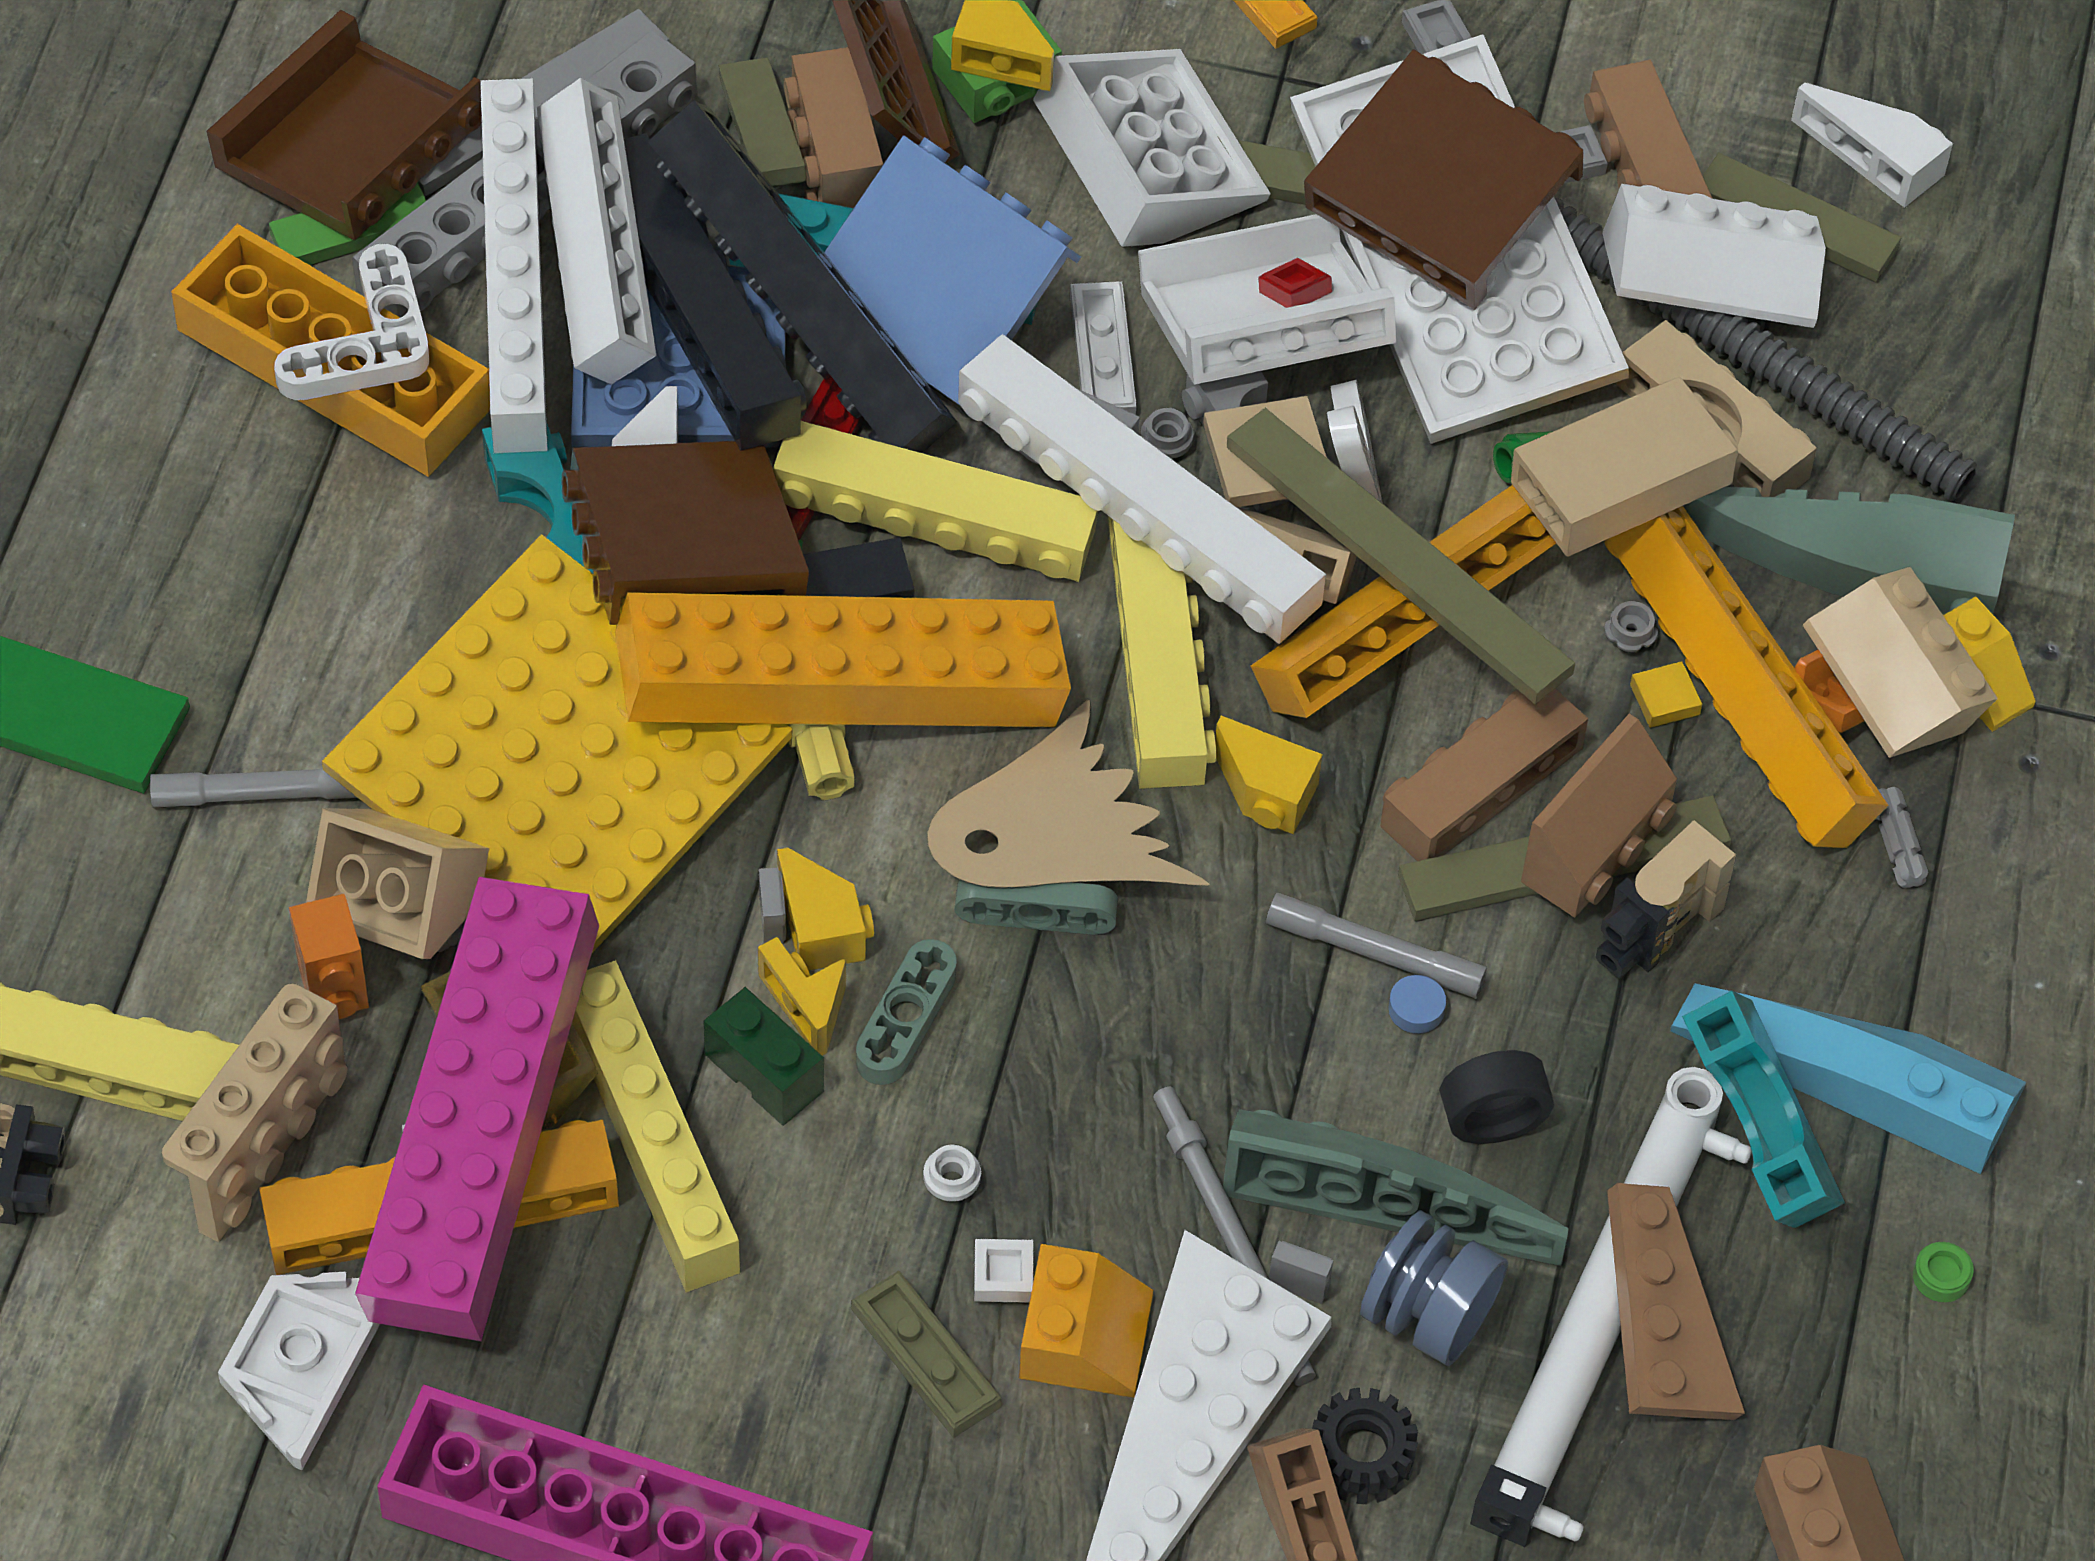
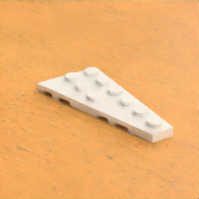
[1086,1230,1331,1561]

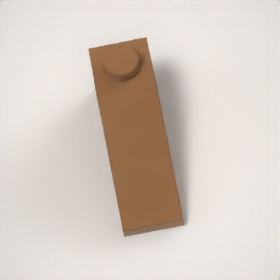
[1247,1428,1358,1561]

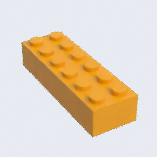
[171,224,490,477]

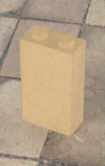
[1511,376,1738,557]

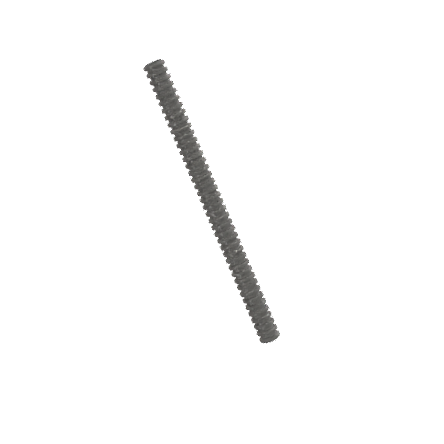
[1555,198,1977,502]

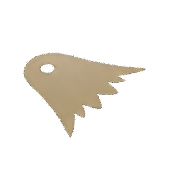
[928,700,1209,888]

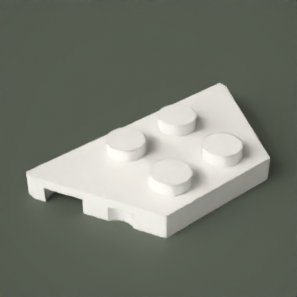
[218,1272,380,1470]

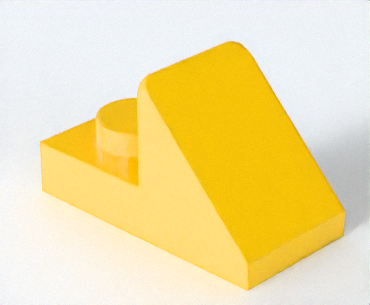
[758,937,846,1056]

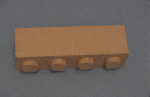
[1584,60,1712,199]
[1380,689,1588,861]

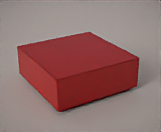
[1258,258,1332,308]

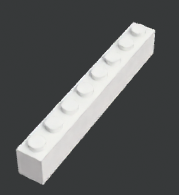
[481,78,548,453]
[958,334,1326,644]

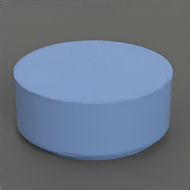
[1388,975,1446,1033]

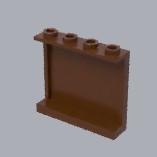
[206,10,482,240]
[1304,49,1583,310]
[561,441,809,625]

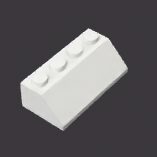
[1602,183,1826,328]

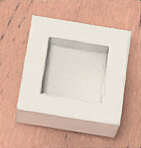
[974,1239,1033,1302]

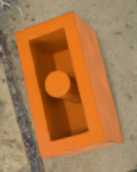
[289,893,369,1019]

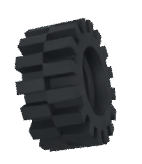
[1312,1387,1418,1504]

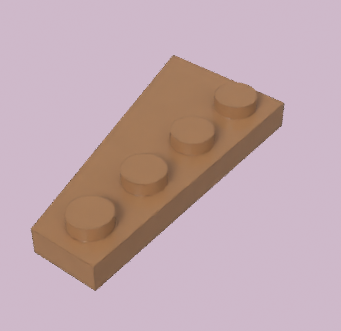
[1607,1183,1745,1420]

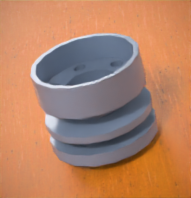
[1360,1210,1508,1366]

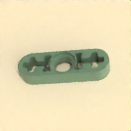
[954,879,1118,935]
[856,939,956,1085]

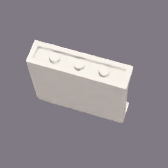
[1138,214,1396,385]

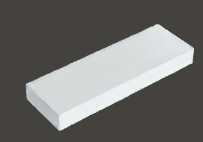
[1070,282,1136,415]

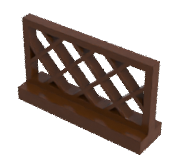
[832,0,960,164]

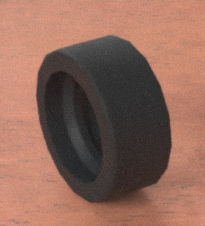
[1439,1050,1555,1144]

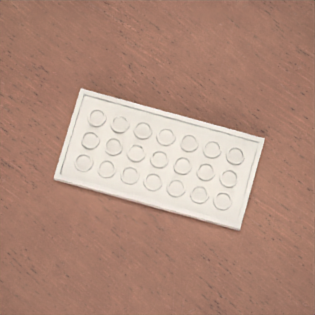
[1290,34,1629,444]

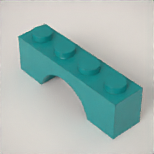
[482,424,593,573]
[1682,991,1845,1228]

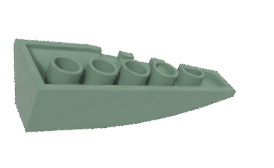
[1684,487,2015,615]
[1223,1109,1569,1266]

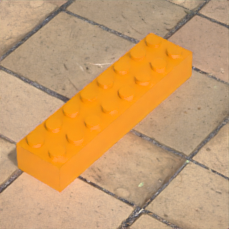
[615,592,1071,727]

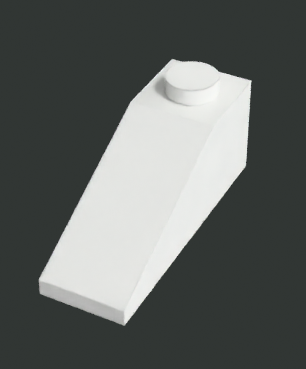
[1791,83,1953,208]

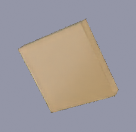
[1203,396,1327,507]

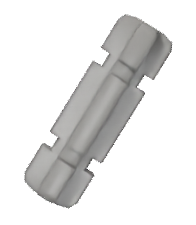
[1877,786,1928,889]

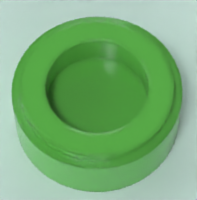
[1913,1242,1974,1302]

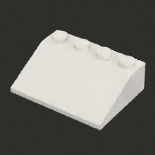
[1033,49,1271,247]

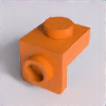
[1795,650,1865,733]

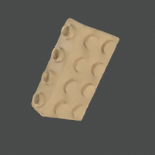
[162,984,347,1243]

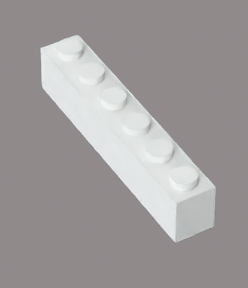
[537,78,656,385]

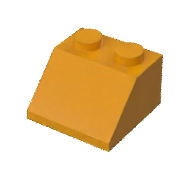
[1019,1244,1154,1398]

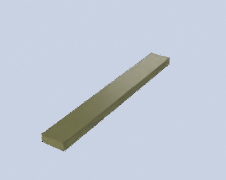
[1227,407,1575,704]

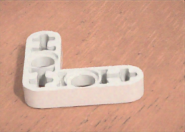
[274,244,429,400]
[1327,380,1383,504]

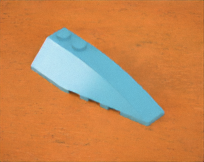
[1670,983,2026,1174]

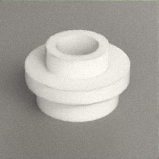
[923,1145,981,1201]

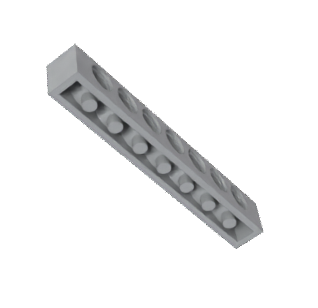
[352,30,697,318]

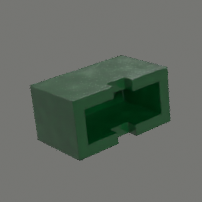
[703,987,824,1126]

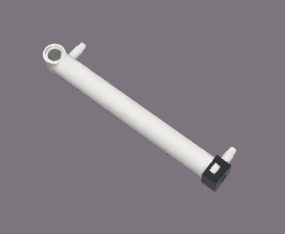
[1470,1067,1752,1547]

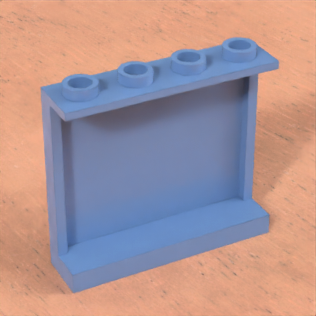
[824,135,1081,405]

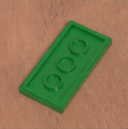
[0,636,190,794]

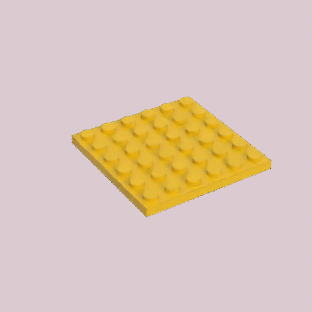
[322,534,793,953]

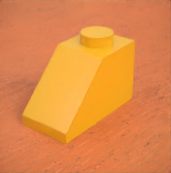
[951,0,1054,91]
[1943,596,2036,732]
[1215,715,1323,835]
[777,848,874,971]

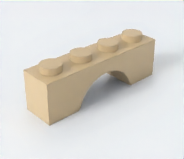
[1616,320,1817,497]

